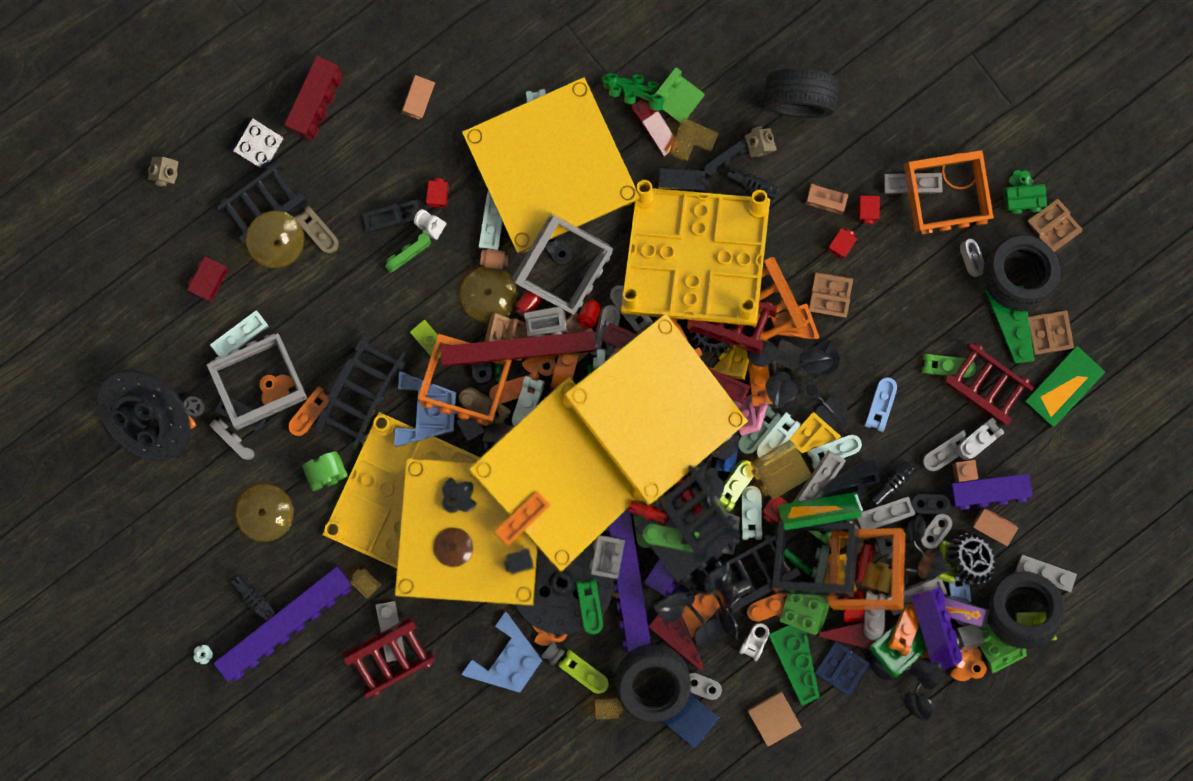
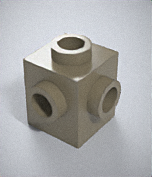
[745,127,776,157]
[148,157,179,187]

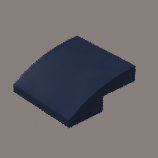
[815,641,870,696]
[664,694,720,748]

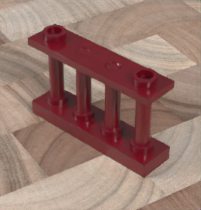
[687,302,777,355]
[941,343,1034,426]
[343,616,435,698]

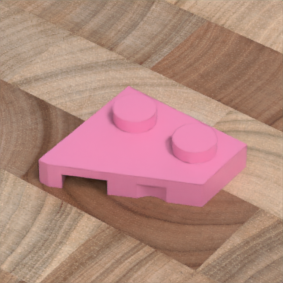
[733,394,768,435]

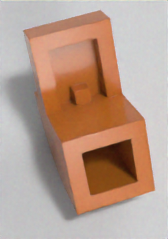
[551,353,579,390]

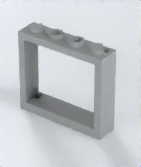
[512,213,613,315]
[207,333,308,430]

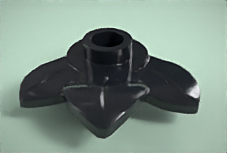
[442,478,477,513]

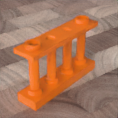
[754,257,808,342]

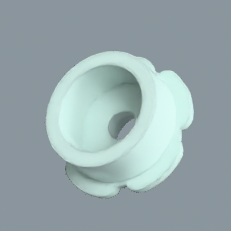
[193,645,213,664]

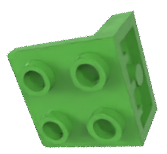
[655,68,704,124]
[780,594,829,635]
[979,624,1027,673]

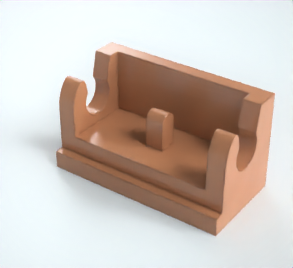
[401,75,435,119]
[805,184,848,215]
[973,507,1018,546]

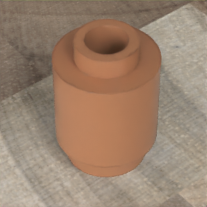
[480,249,509,270]

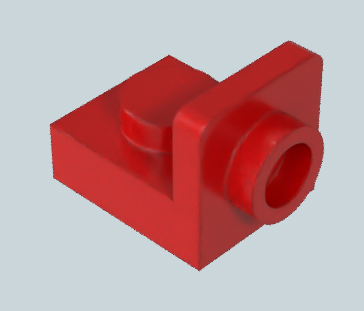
[762,493,788,524]

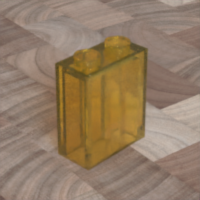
[750,440,812,500]

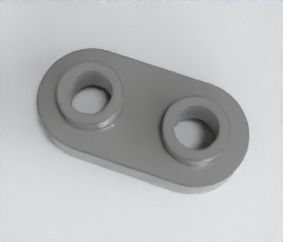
[960,239,985,277]
[920,514,952,549]
[689,673,722,700]

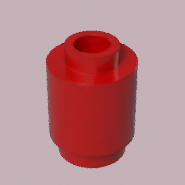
[515,290,542,318]
[577,300,601,328]

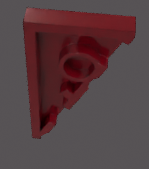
[648,614,704,670]

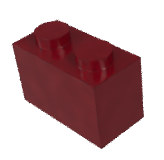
[187,256,229,302]

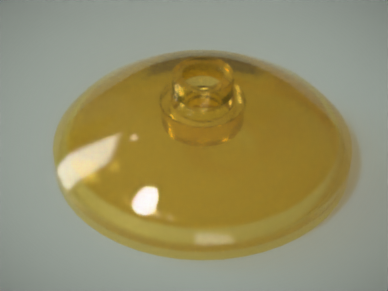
[246,211,304,268]
[460,266,517,323]
[235,484,294,542]

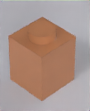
[952,460,978,483]

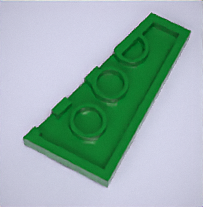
[985,286,1035,364]
[769,625,819,705]

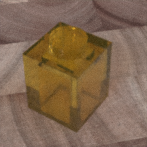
[862,561,892,593]
[350,568,382,599]
[595,697,623,720]

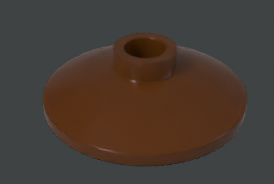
[434,528,473,567]

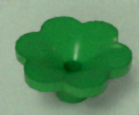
[1009,170,1033,187]

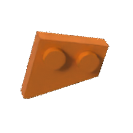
[770,304,820,340]
[682,593,720,638]

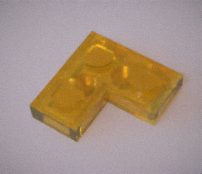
[669,118,719,161]

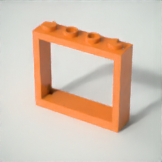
[904,150,994,234]
[418,334,512,426]
[827,528,905,610]

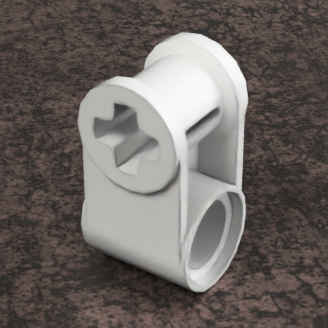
[414,209,447,240]
[739,623,769,662]

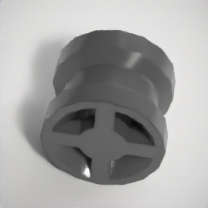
[183,396,205,416]
[541,642,565,666]

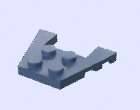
[394,372,456,447]
[462,612,542,692]

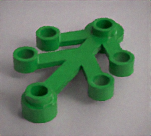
[602,73,664,111]

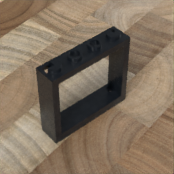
[772,520,859,597]

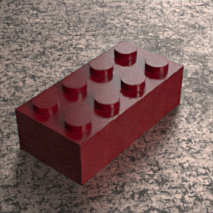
[285,56,343,142]

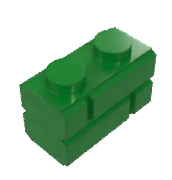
[1003,184,1047,214]

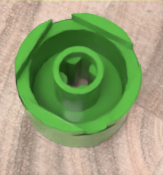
[302,451,348,492]

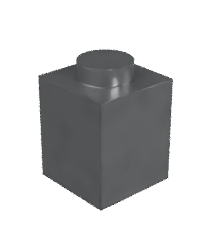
[955,625,985,652]

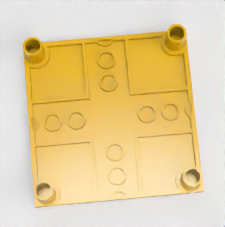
[462,78,640,254]
[621,180,770,326]
[562,314,748,505]
[468,377,636,571]
[323,412,480,569]
[395,459,537,605]

